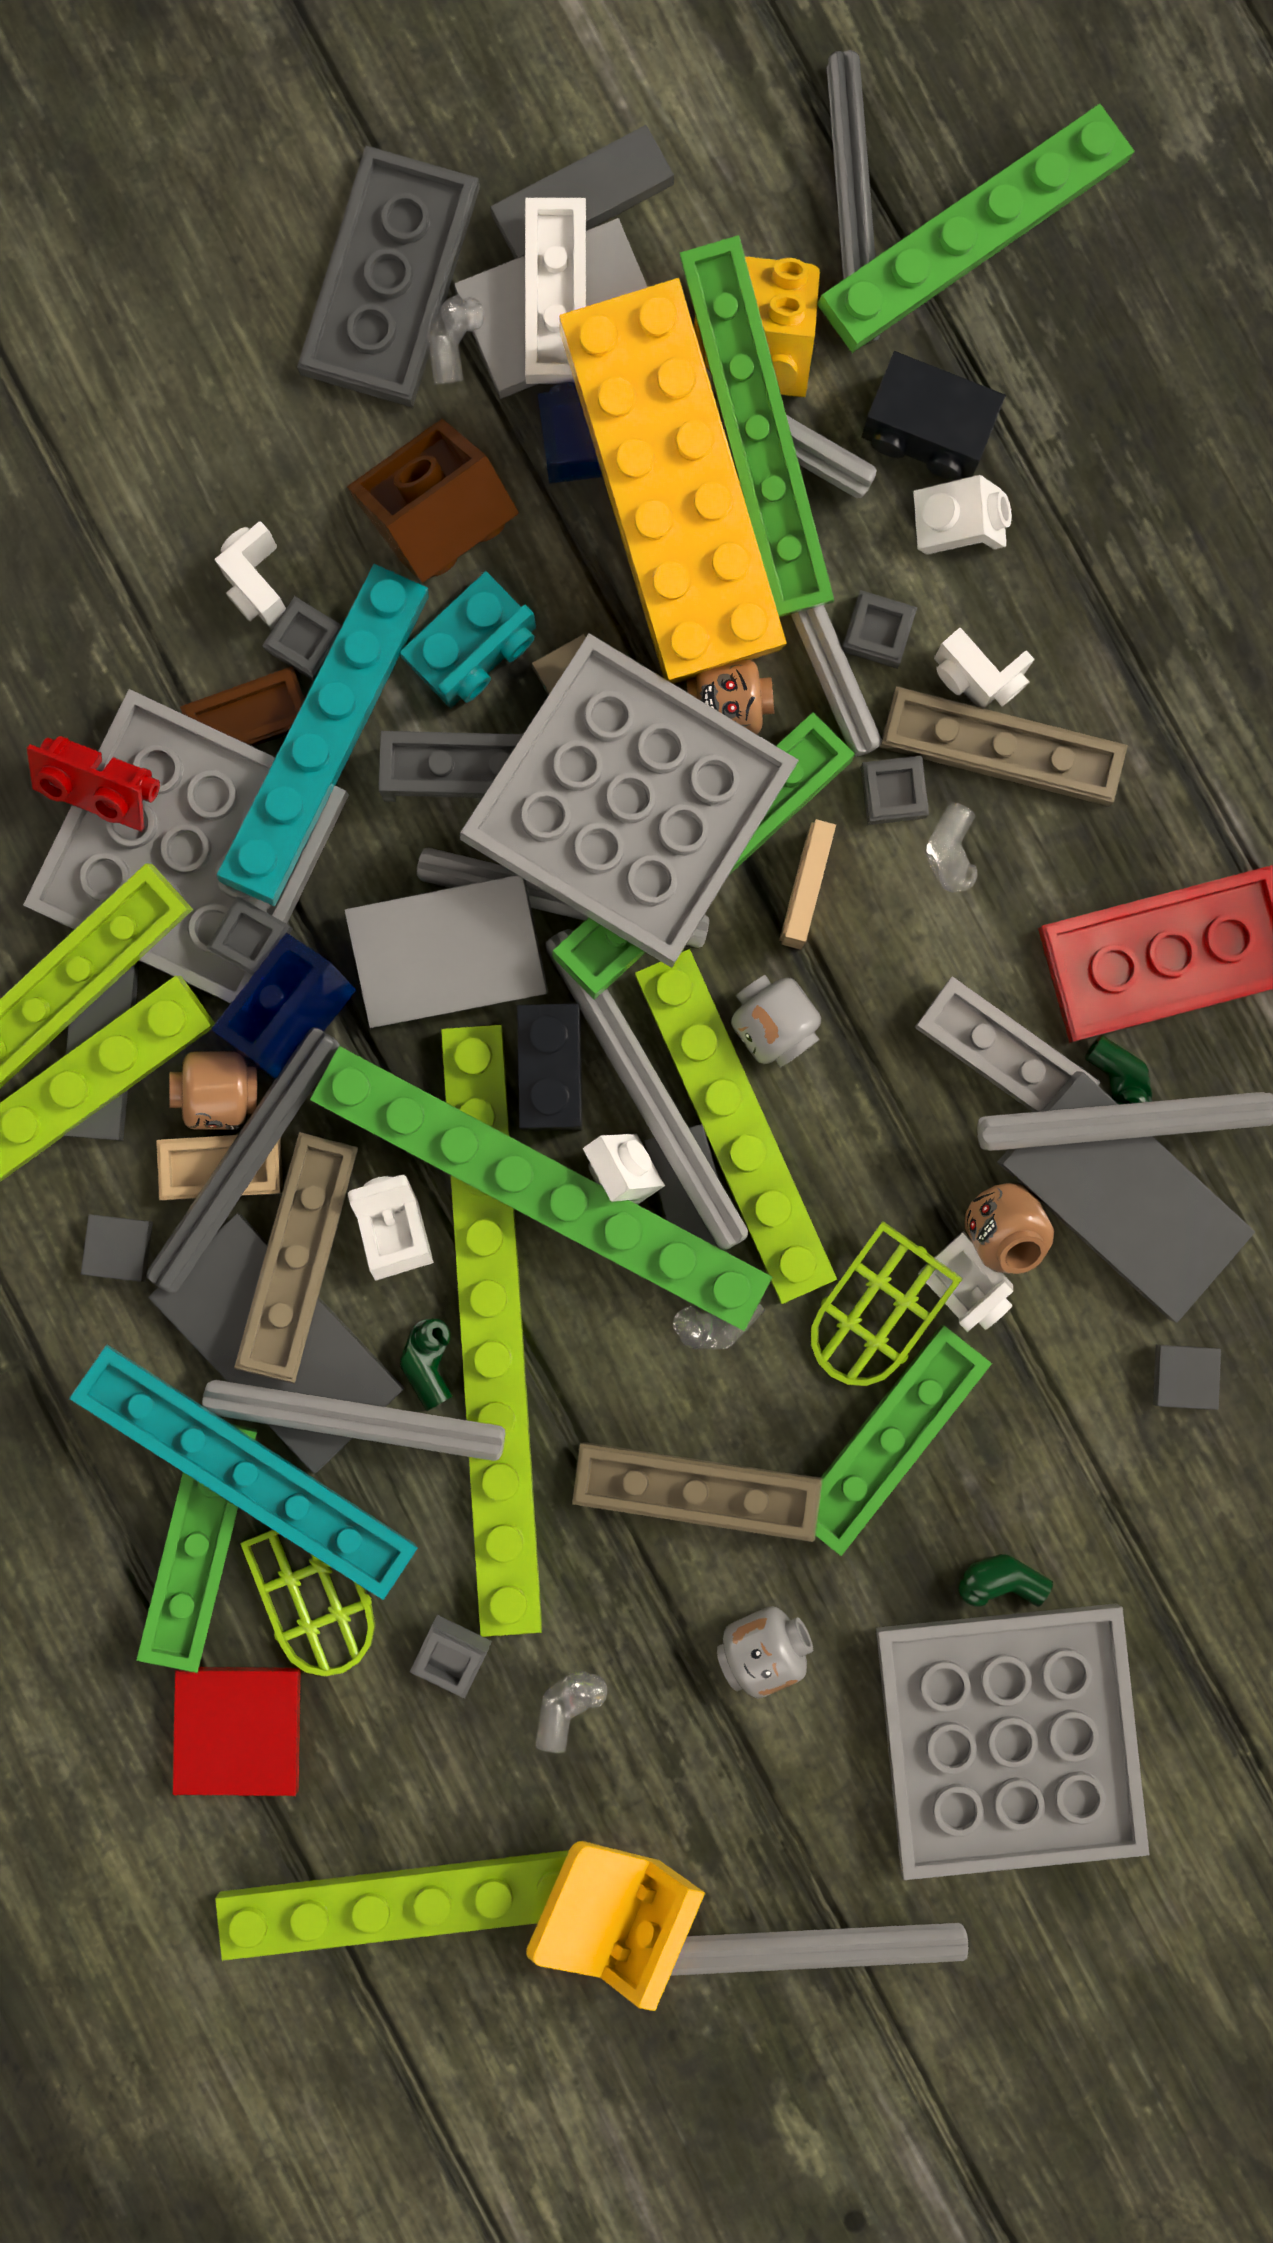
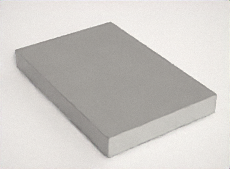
[454,218,647,399]
[345,875,548,1028]

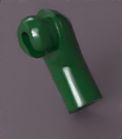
[1084,1034,1152,1105]
[400,1318,452,1411]
[959,1554,1053,1607]

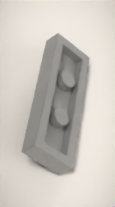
[914,976,1100,1112]

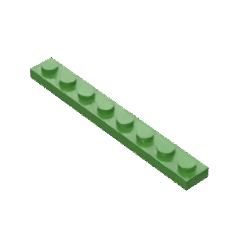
[310,1046,773,1331]

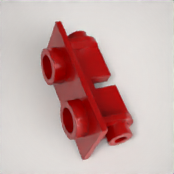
[27,736,160,832]

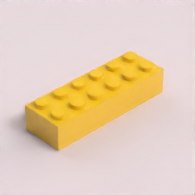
[559,278,787,684]

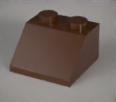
[347,418,519,583]

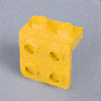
[694,256,820,397]
[527,1841,705,2011]

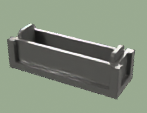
[379,731,524,802]

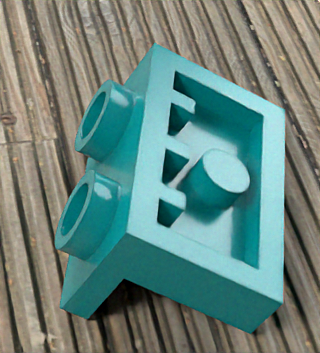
[399,571,536,709]

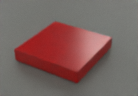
[173,1667,301,1796]

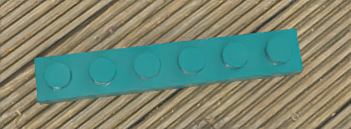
[217,564,429,906]
[69,1344,418,1600]

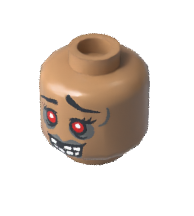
[687,659,774,734]
[169,1051,257,1130]
[965,1183,1054,1274]

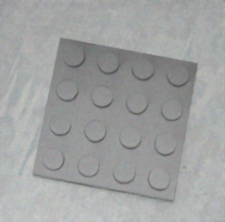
[460,633,799,968]
[23,689,349,1010]
[876,1603,1149,1880]

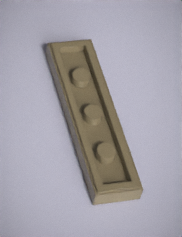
[879,686,1128,806]
[234,1132,358,1384]
[572,1442,823,1542]

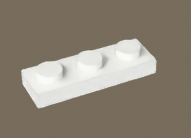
[525,198,586,384]

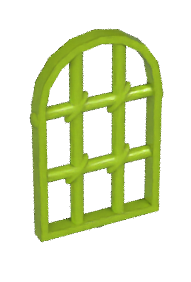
[811,1221,963,1386]
[240,1529,375,1677]

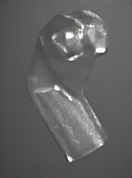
[427,295,484,385]
[925,802,978,892]
[673,1304,765,1350]
[536,1671,607,1752]

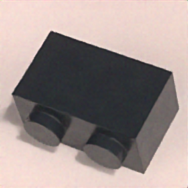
[861,351,1006,480]
[517,1004,583,1132]

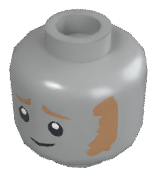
[731,975,821,1068]
[717,1606,813,1699]

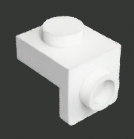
[914,475,1011,555]
[215,522,286,630]
[934,628,1035,708]
[583,1134,665,1205]
[348,1175,434,1281]
[918,1231,1013,1332]

